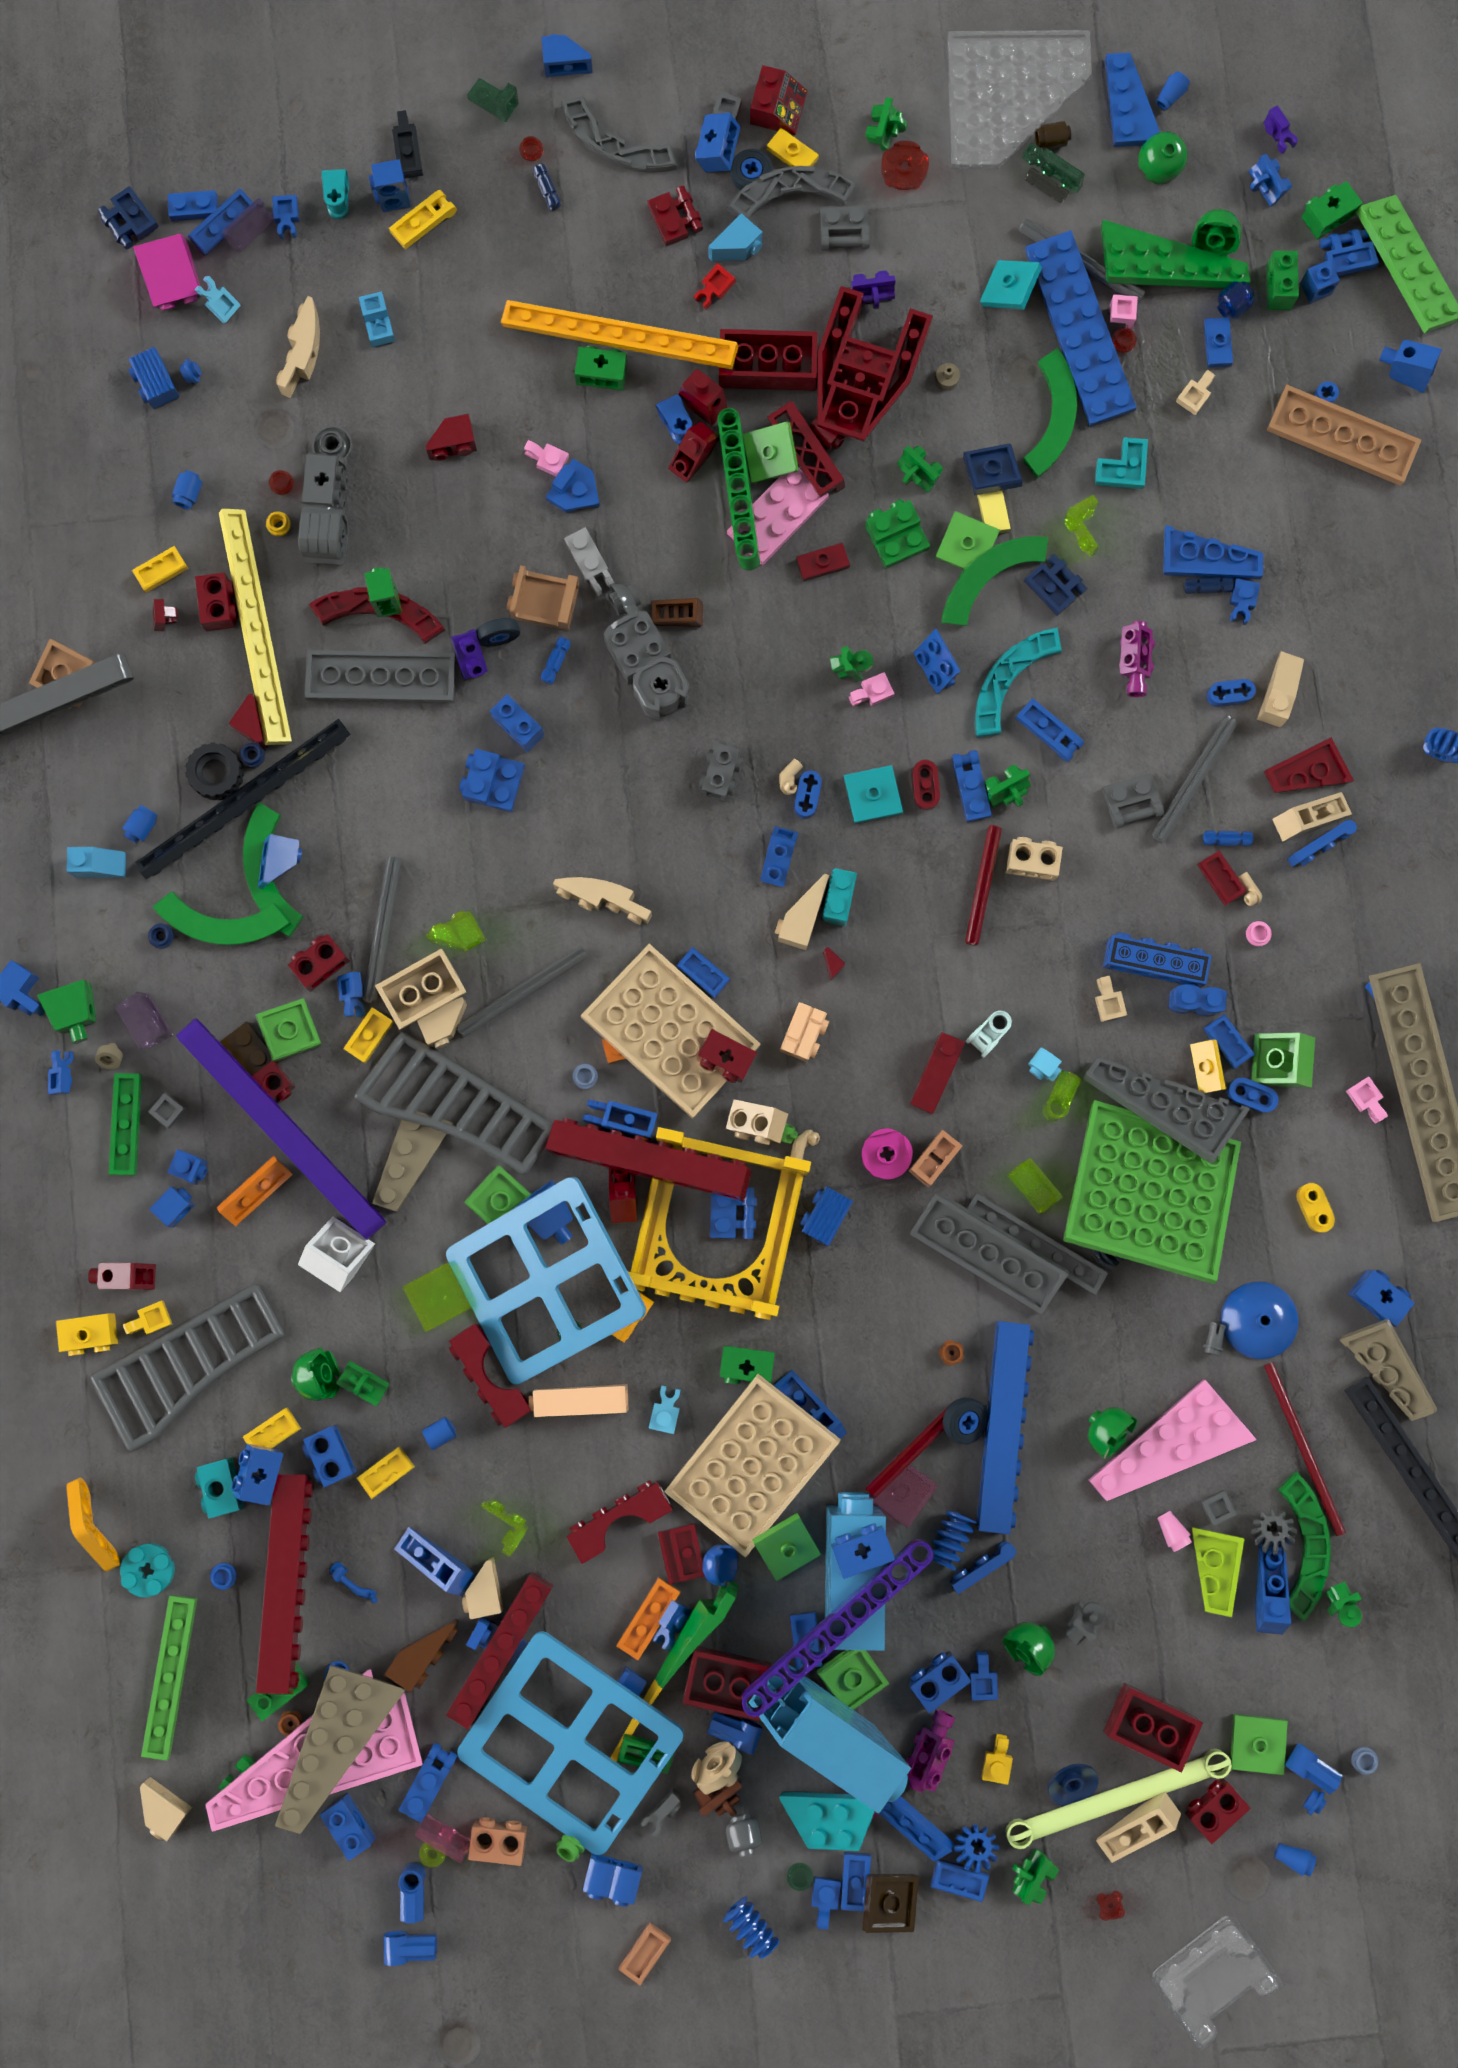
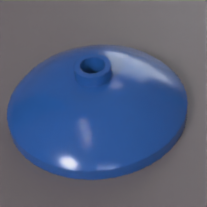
[1221,1282,1299,1359]

